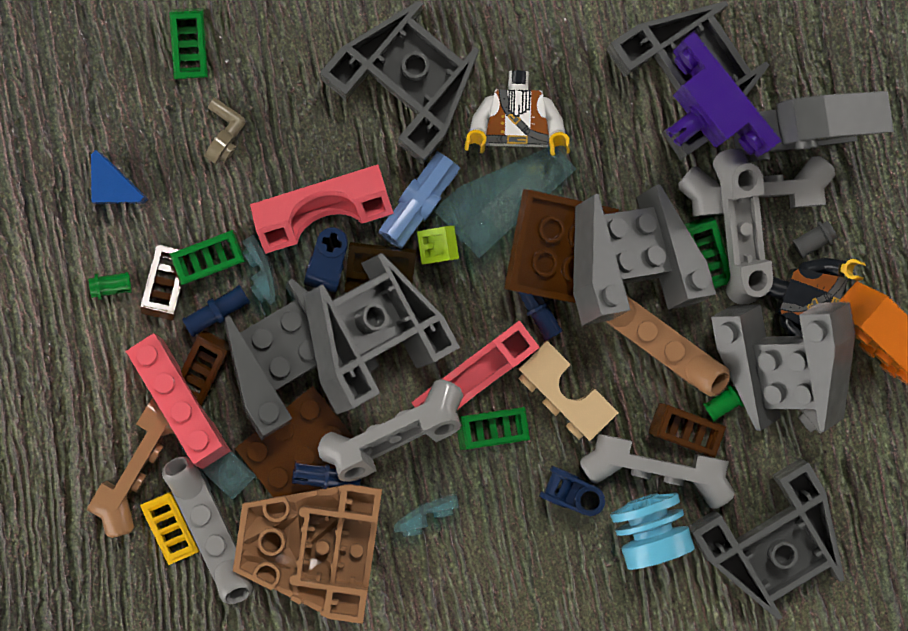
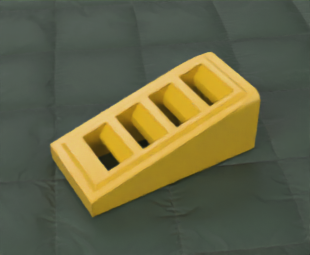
[140,491,200,565]

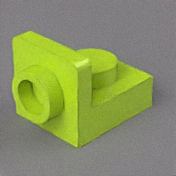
[417,225,459,265]

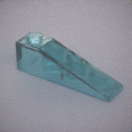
[433,146,576,260]

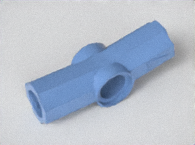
[378,151,460,249]

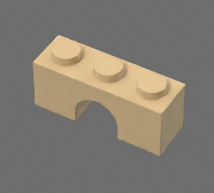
[518,341,618,441]

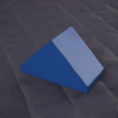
[91,150,148,204]

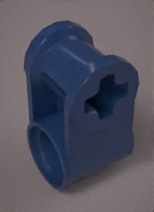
[304,227,348,294]
[539,465,605,516]

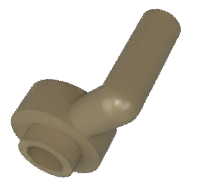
[204,98,245,165]

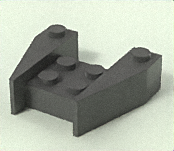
[320,0,479,165]
[606,1,769,160]
[734,91,894,162]
[573,184,716,326]
[303,253,460,414]
[224,279,379,440]
[711,302,855,432]
[688,458,845,620]

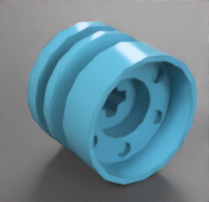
[610,493,695,570]

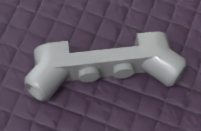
[712,149,773,305]
[678,156,835,217]
[318,379,464,482]
[580,434,735,509]
[162,456,253,604]

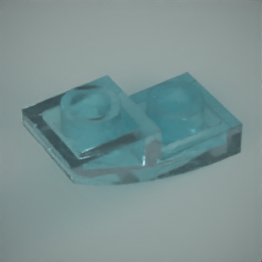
[242,235,278,305]
[182,448,256,500]
[394,492,459,537]

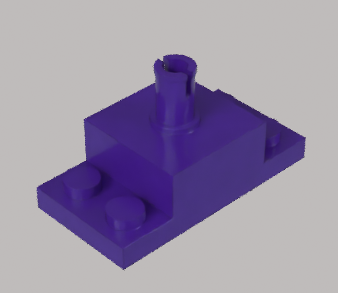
[666,32,781,158]

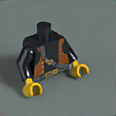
[766,258,866,336]

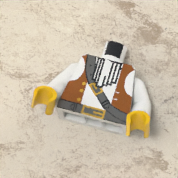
[465,70,570,156]

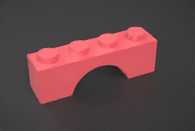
[250,164,394,254]
[411,320,540,410]
[126,333,231,469]

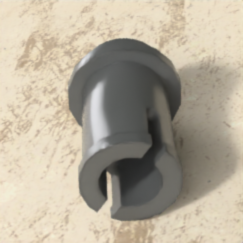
[792,221,838,259]

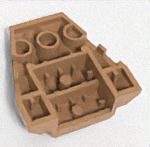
[233,484,382,624]

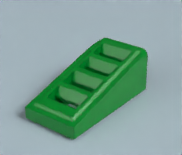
[169,8,208,79]
[685,216,730,288]
[170,230,247,285]
[457,407,530,450]

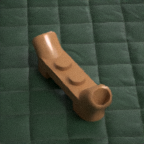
[606,296,730,397]
[87,398,174,538]

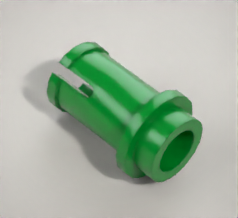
[88,271,132,300]
[703,384,744,422]

